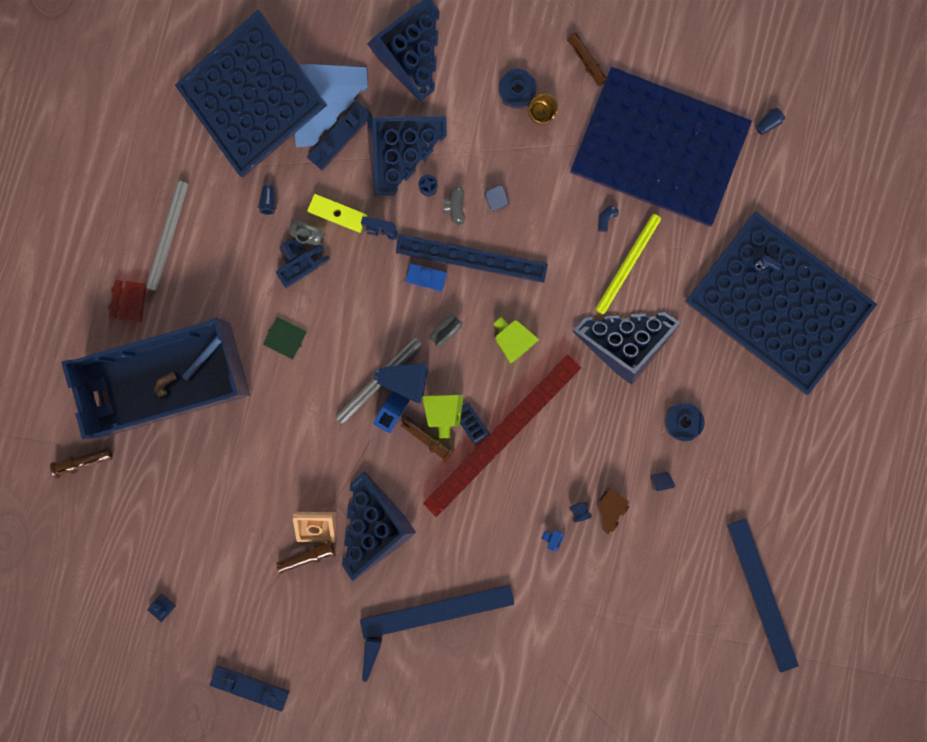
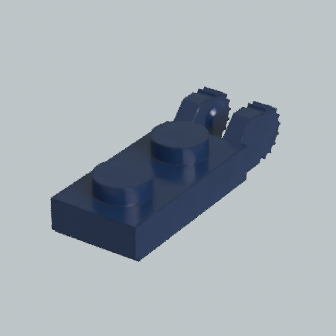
[275,245,330,289]

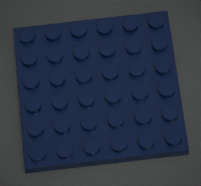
[175,10,327,177]

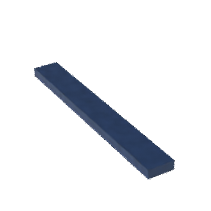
[395,234,548,283]
[727,519,799,673]
[360,585,515,639]

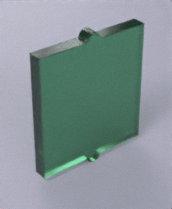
[263,317,307,360]

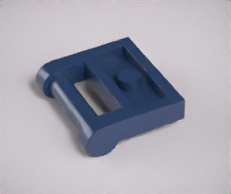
[361,216,398,240]

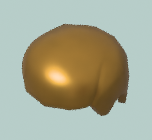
[527,93,558,125]

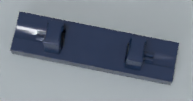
[307,101,372,171]
[209,665,290,712]

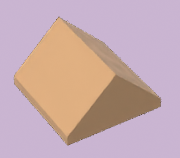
[293,512,336,542]

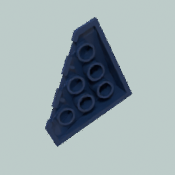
[367,0,440,102]
[367,116,447,196]
[573,312,681,385]
[342,472,416,581]

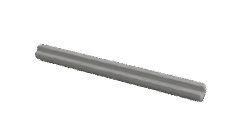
[146,181,188,291]
[336,338,422,424]

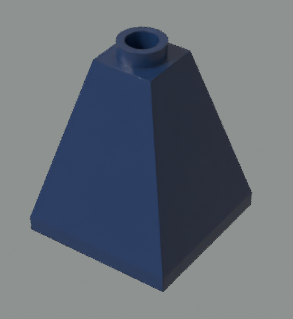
[374,362,429,403]

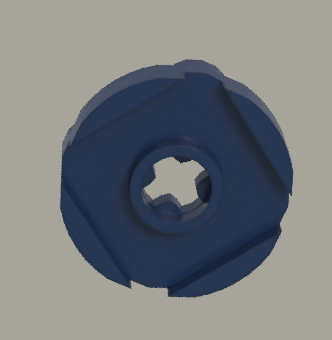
[499,69,537,108]
[665,403,705,441]

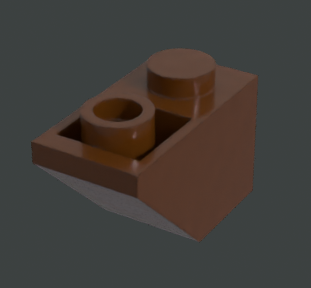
[597,488,629,534]

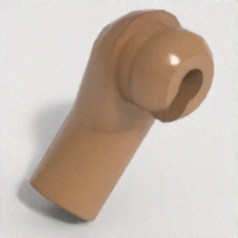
[153,372,177,399]

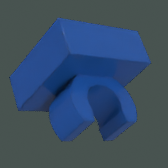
[541,530,565,551]

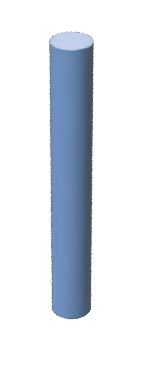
[182,336,221,381]

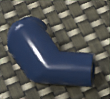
[598,206,619,232]
[753,255,782,272]

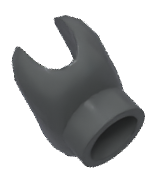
[444,187,466,225]
[289,219,326,245]
[429,313,463,347]

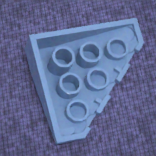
[295,64,368,147]

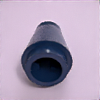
[755,107,785,135]
[258,185,277,215]

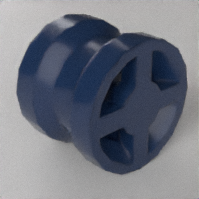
[418,174,438,197]
[569,502,592,522]

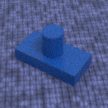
[405,263,447,292]

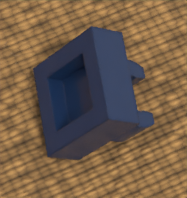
[147,594,176,622]

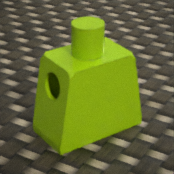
[493,317,539,364]
[423,395,463,438]

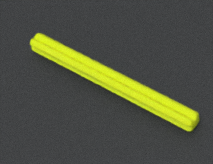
[596,214,661,314]

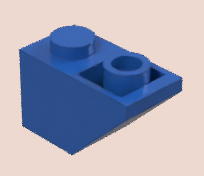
[373,391,410,434]

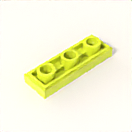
[307,194,368,233]

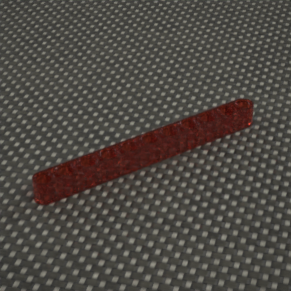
[423,354,582,517]

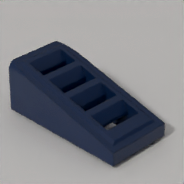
[460,402,490,445]
[362,638,382,682]

